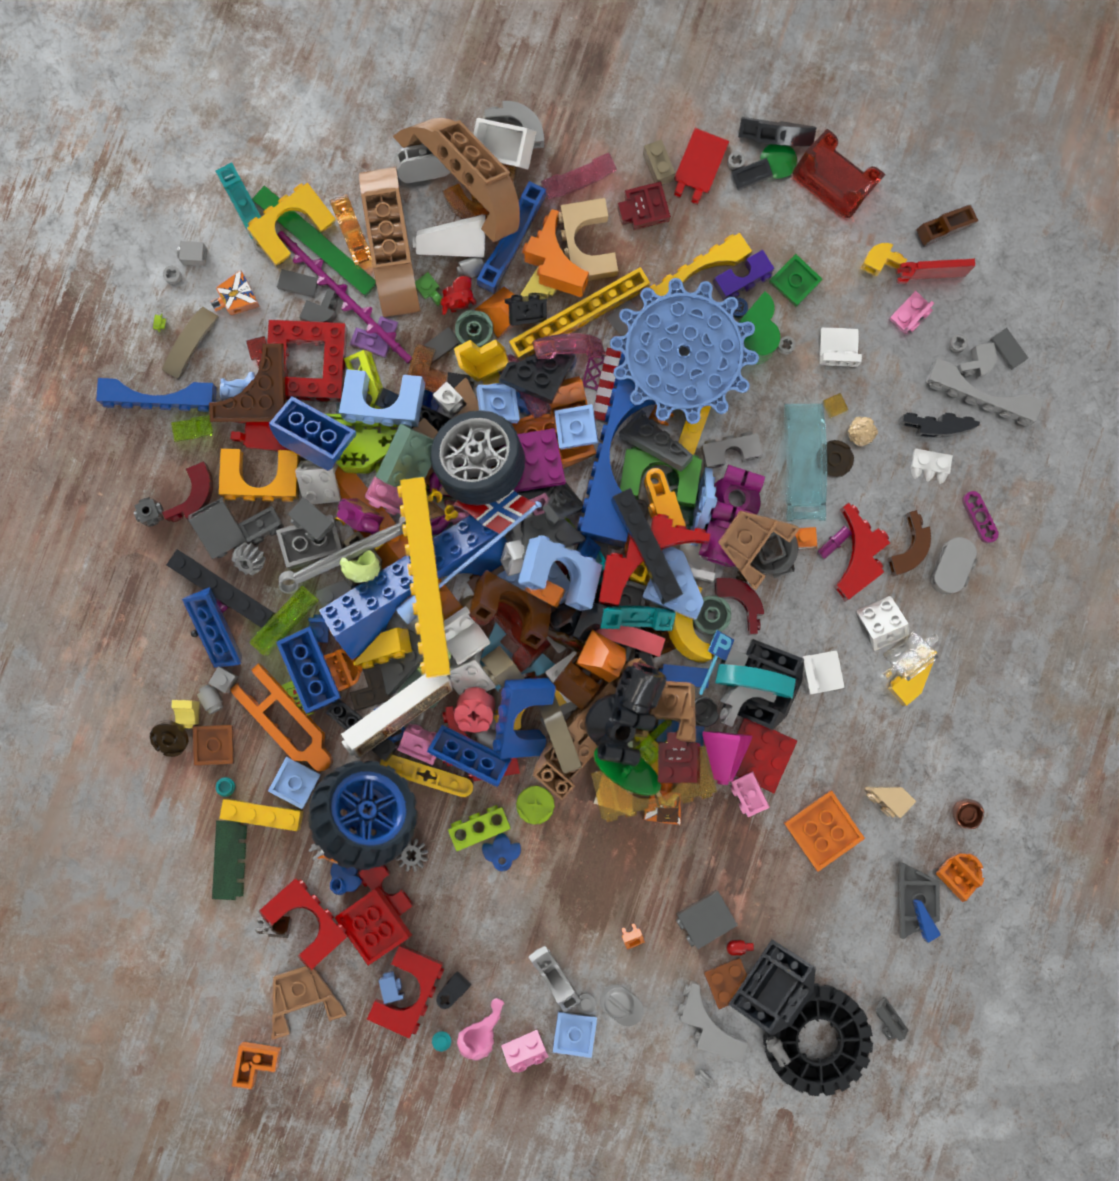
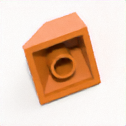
[475,286,515,339]
[576,630,626,683]

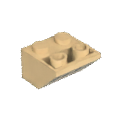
[864,787,917,818]

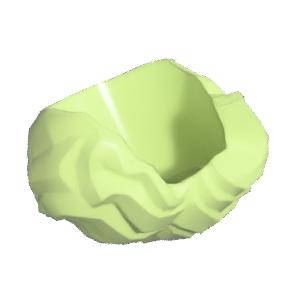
[339,551,380,583]

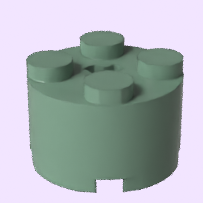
[455,310,494,348]
[693,596,731,635]

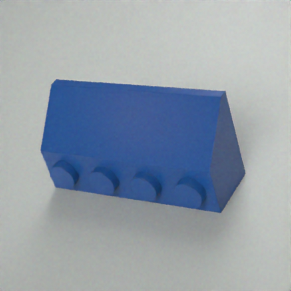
[276,626,341,714]

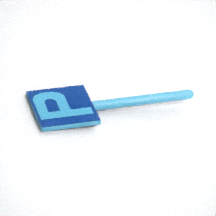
[699,630,734,695]

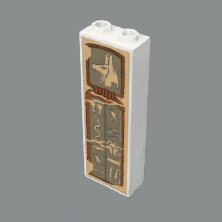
[341,674,453,759]

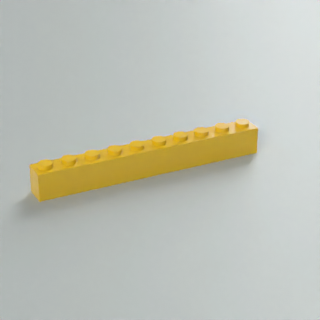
[397,477,451,678]

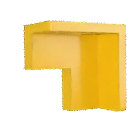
[454,339,509,382]

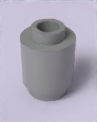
[456,257,484,278]
[197,684,223,715]
[475,728,496,750]

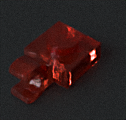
[246,336,267,368]

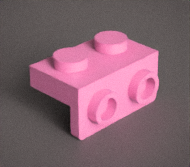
[501,1030,549,1073]

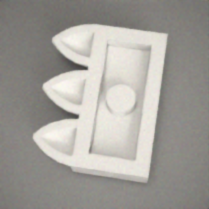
[911,448,953,484]

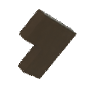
[350,664,392,711]

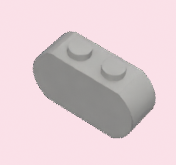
[394,144,450,183]
[930,537,977,594]

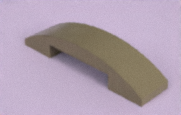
[162,306,219,380]
[538,695,582,774]

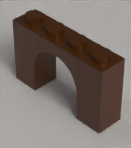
[470,570,552,649]

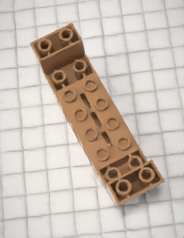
[393,118,520,242]
[359,167,421,317]
[533,658,669,800]

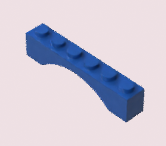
[477,181,546,294]
[96,378,216,412]

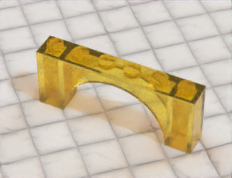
[590,746,717,822]

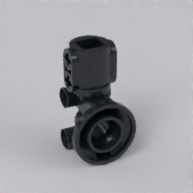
[585,662,666,766]

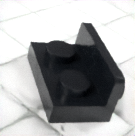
[505,293,547,326]

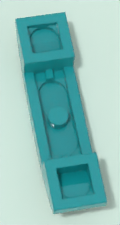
[215,162,261,239]
[600,605,676,631]
[715,664,796,698]

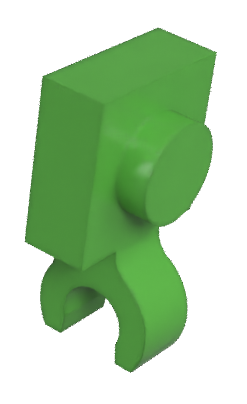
[415,272,442,306]

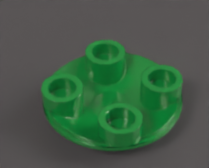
[760,144,797,179]

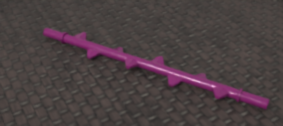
[277,231,413,364]

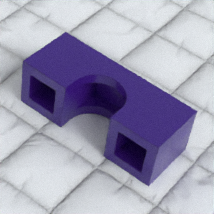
[713,250,775,301]

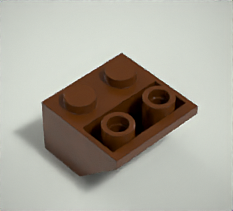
[553,651,605,710]

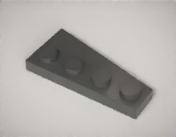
[542,483,583,524]

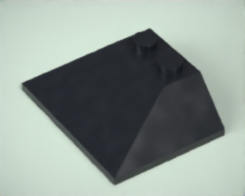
[722,639,804,730]
[728,939,816,1035]

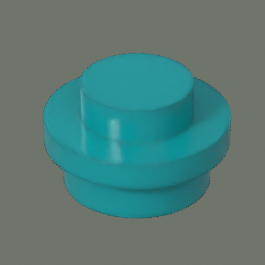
[215,777,235,797]
[432,1031,451,1052]

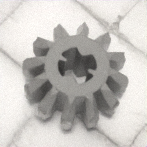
[231,542,266,576]
[395,839,428,872]

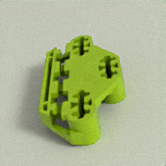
[325,414,399,474]

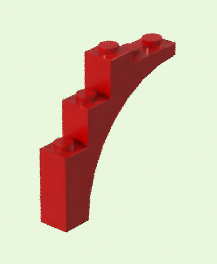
[598,514,710,606]

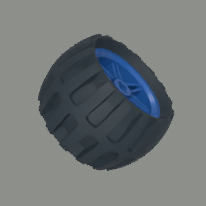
[308,760,417,870]

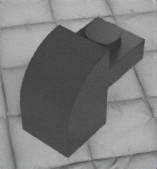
[299,289,338,323]

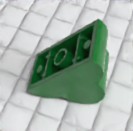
[738,291,780,364]

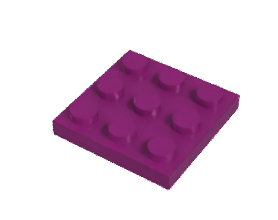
[499,428,566,492]

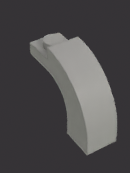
[485,101,544,149]
[719,685,777,727]
[528,946,581,1012]

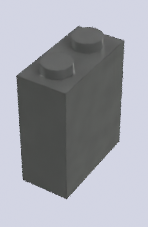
[188,497,246,559]
[676,890,738,949]

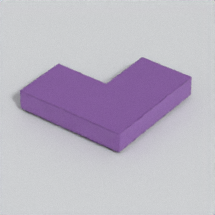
[350,316,399,359]

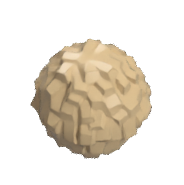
[848,416,878,446]

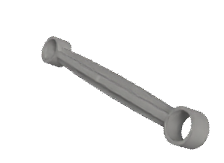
[278,517,406,594]

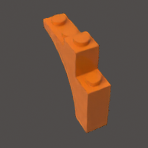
[522,209,589,298]

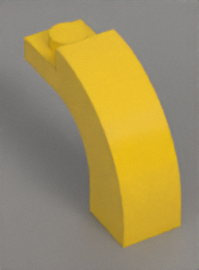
[668,612,721,663]

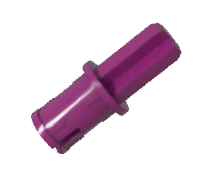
[818,526,852,559]

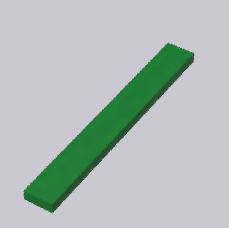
[252,185,376,297]

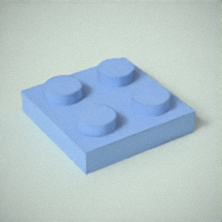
[476,385,520,423]
[554,404,598,450]
[268,756,322,809]
[553,1011,597,1058]

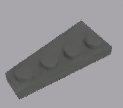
[619,410,693,472]

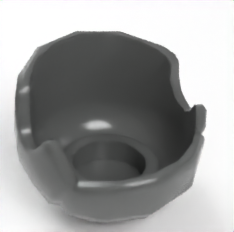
[695,696,719,727]

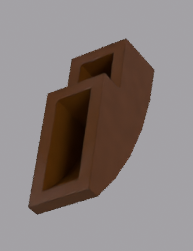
[916,204,979,246]

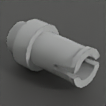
[766,1036,791,1067]

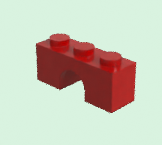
[359,865,414,916]

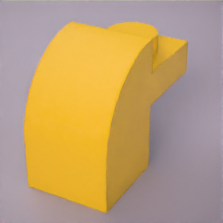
[860,243,907,276]

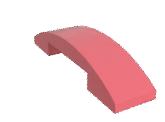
[596,626,665,657]

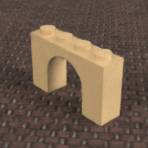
[558,198,618,281]

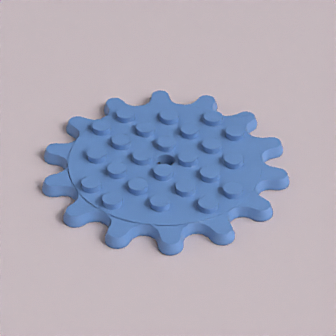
[610,278,759,424]

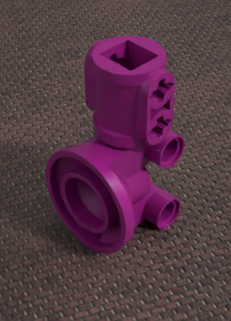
[698,464,765,567]

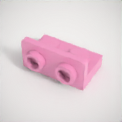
[889,291,934,334]
[365,476,403,516]
[398,724,437,765]
[730,772,770,817]

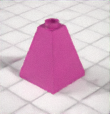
[703,731,752,785]

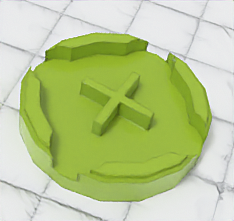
[516,786,555,824]

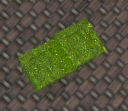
[171,415,213,442]

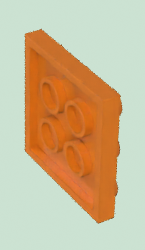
[783,790,865,872]

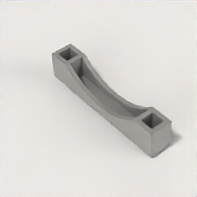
[925,358,1044,426]

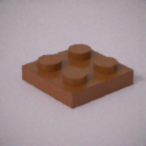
[193,725,234,766]
[704,957,747,1010]

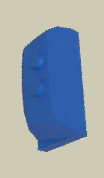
[269,396,356,471]

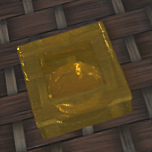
[822,393,849,419]

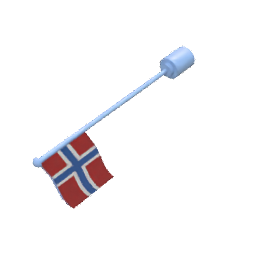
[396,490,542,624]

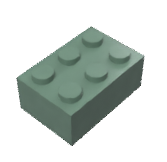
[376,424,434,488]

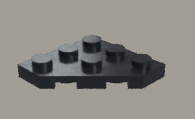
[499,349,575,404]

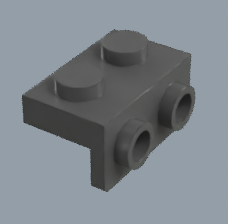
[238,506,284,545]

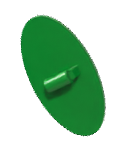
[594,747,661,796]

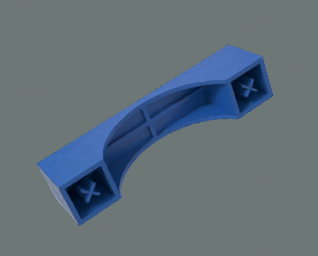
[577,353,656,548]
[319,515,508,660]

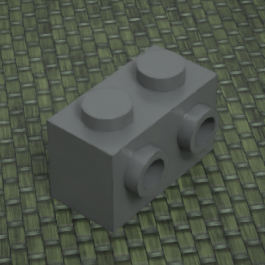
[288,497,335,542]

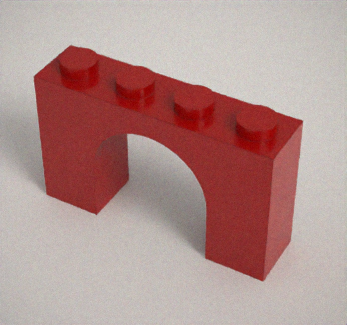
[258,878,347,971]
[366,944,444,1039]

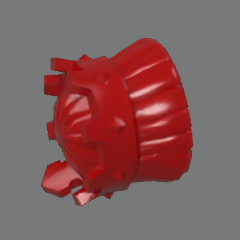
[440,276,477,315]

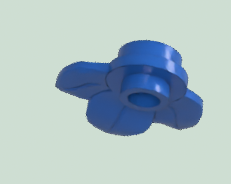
[482,832,521,872]
[330,863,362,895]

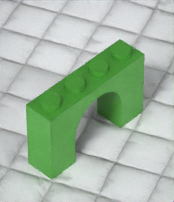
[620,447,702,508]

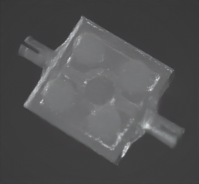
[883,631,939,681]

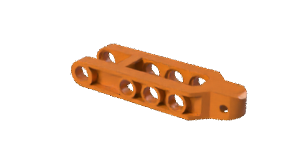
[230,663,333,771]

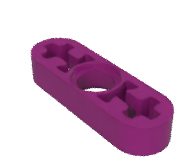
[962,491,999,543]

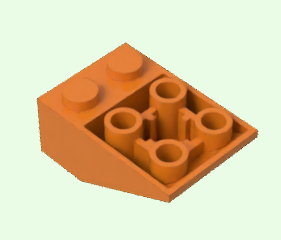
[547,376,588,416]

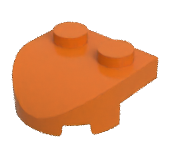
[324,649,362,692]
[935,853,985,902]

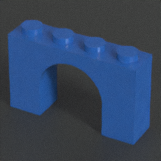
[652,664,709,746]
[493,678,556,759]

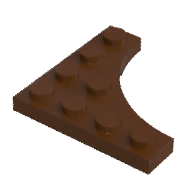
[209,344,286,422]

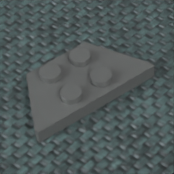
[521,513,585,561]
[380,628,424,695]
[899,862,940,939]

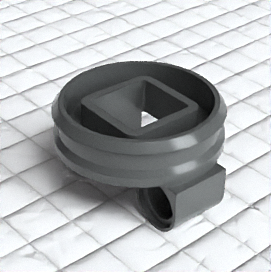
[751,519,799,578]

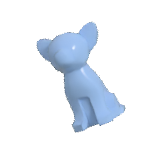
[220,372,255,401]

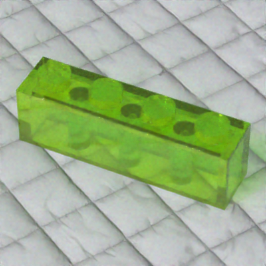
[249,585,319,657]

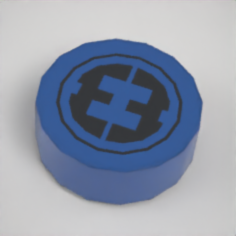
[733,298,748,318]

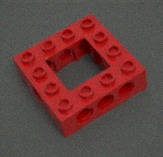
[267,320,348,403]

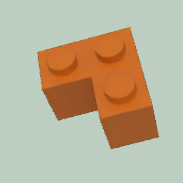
[232,1042,282,1089]

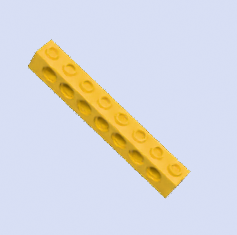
[509,267,650,362]

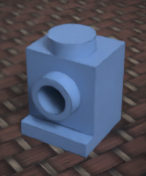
[379,971,405,1004]

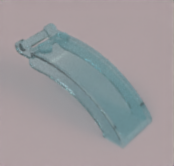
[784,404,827,521]

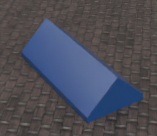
[182,587,242,668]
[427,725,512,787]

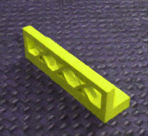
[344,350,383,429]

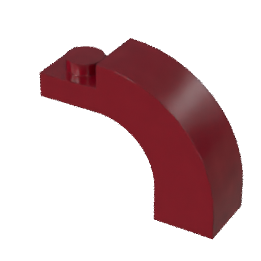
[162,461,213,522]
[714,578,764,635]

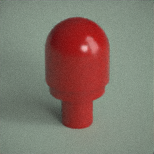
[726,940,754,956]

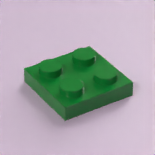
[769,254,823,307]

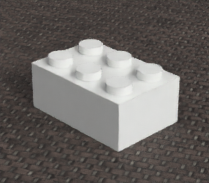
[474,118,536,169]

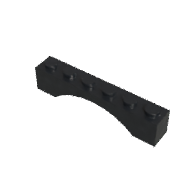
[611,488,683,605]
[166,549,277,630]

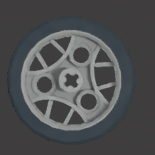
[431,410,525,505]

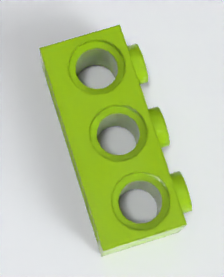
[448,805,511,851]

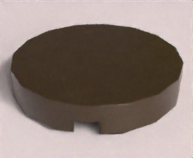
[816,440,854,478]
[149,720,189,757]

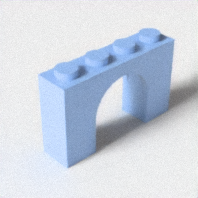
[339,369,425,428]
[518,535,603,611]

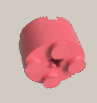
[454,687,496,733]

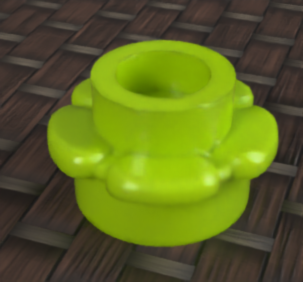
[153,314,166,332]

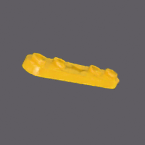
[380,755,473,797]

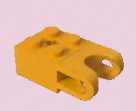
[644,468,686,527]

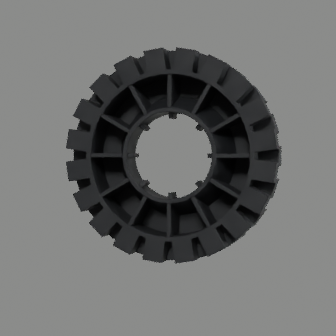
[763,983,873,1096]

